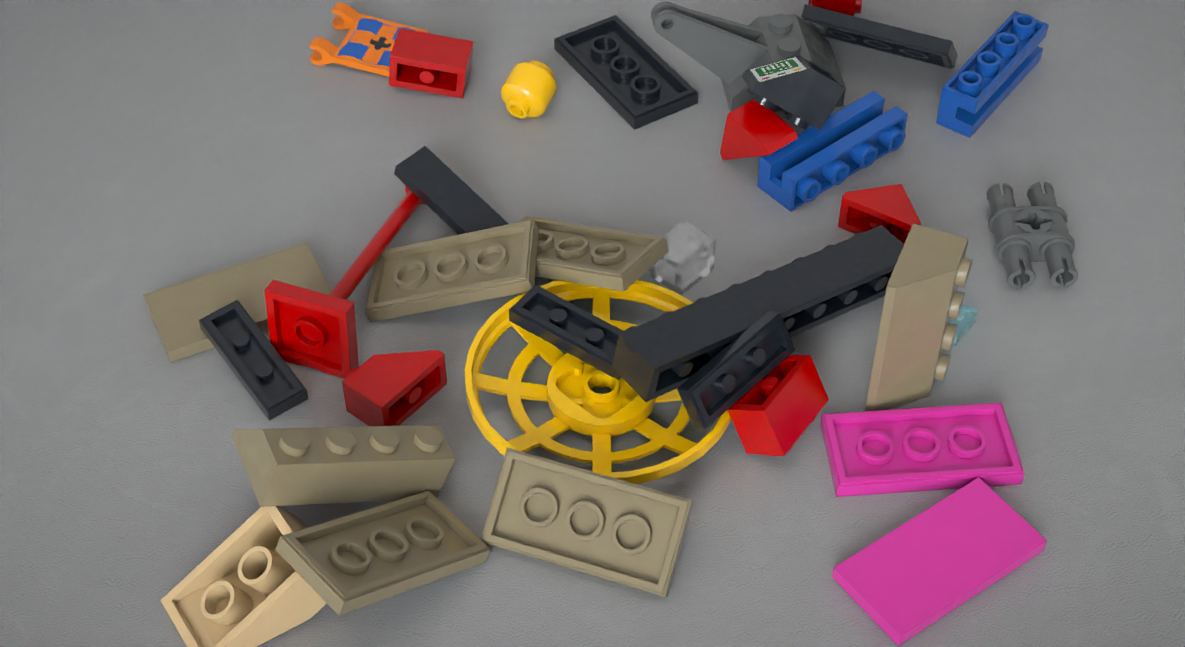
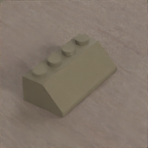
[865,223,972,411]
[232,425,456,507]

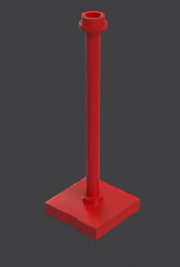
[264,185,426,379]

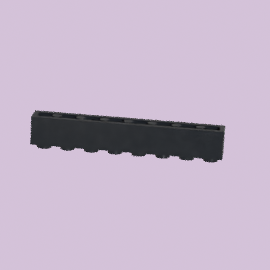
[612,225,904,402]

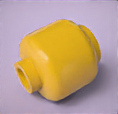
[501,60,557,119]

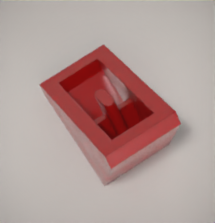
[720,100,798,160]
[838,184,921,244]

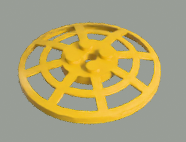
[465,280,731,484]

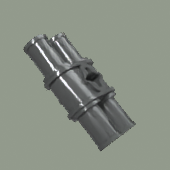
[986,182,1078,289]

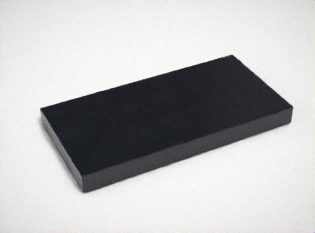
[801,4,958,69]
[554,15,698,130]

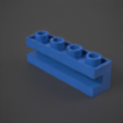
[936,11,1049,138]
[757,91,908,212]

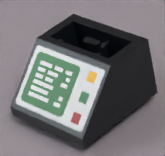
[742,55,846,130]

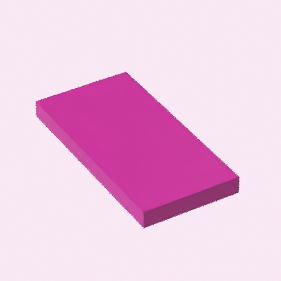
[820,402,1025,497]
[832,477,1047,646]

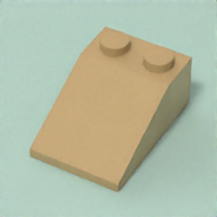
[160,506,327,647]

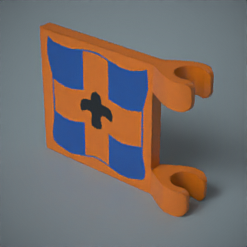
[309,2,428,77]

